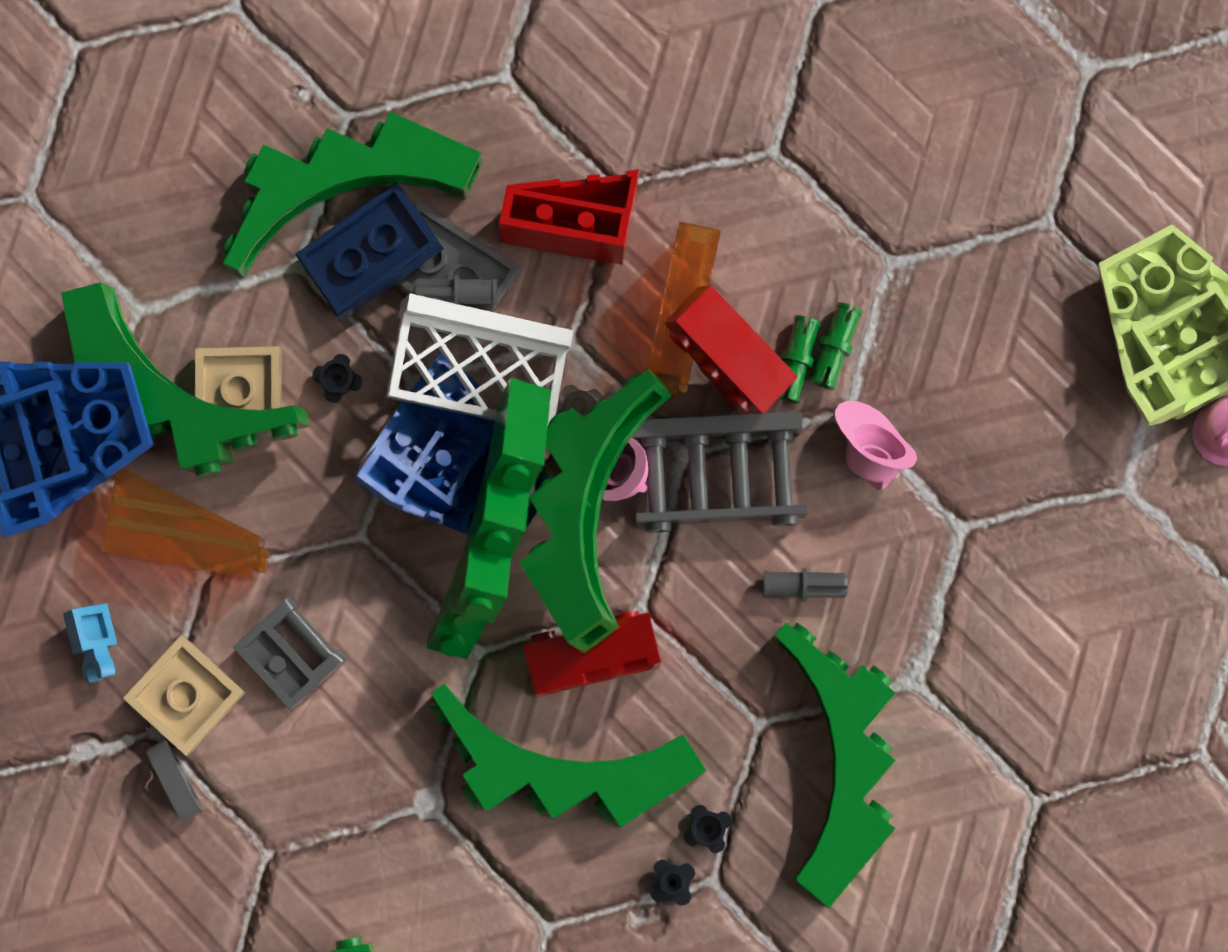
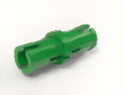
[809,302,863,390]
[778,315,821,404]

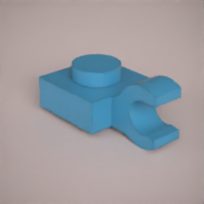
[63,603,118,683]

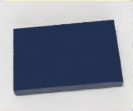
[295,181,444,322]

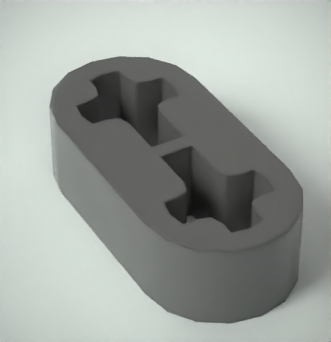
[146,739,203,821]

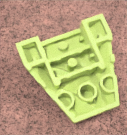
[1098,225,1228,426]

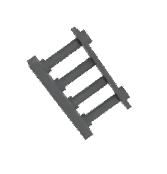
[632,412,808,533]

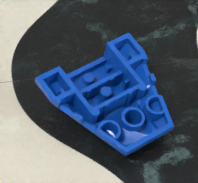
[353,353,549,535]
[0,361,153,538]

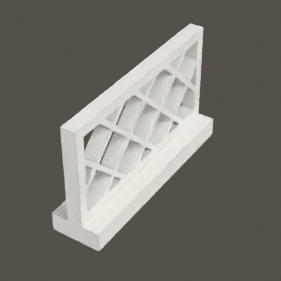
[386,294,573,423]

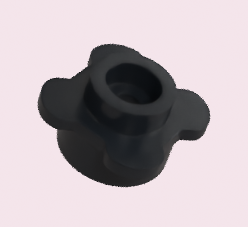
[312,354,362,403]
[684,805,732,853]
[649,859,695,906]

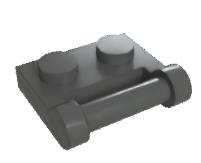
[233,596,348,711]

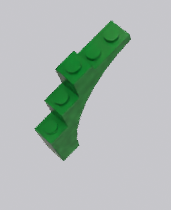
[222,111,483,278]
[61,282,310,477]
[519,369,672,653]
[427,378,551,659]
[773,622,896,908]
[429,683,707,827]

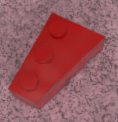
[499,169,639,265]
[664,285,798,414]
[523,610,661,697]

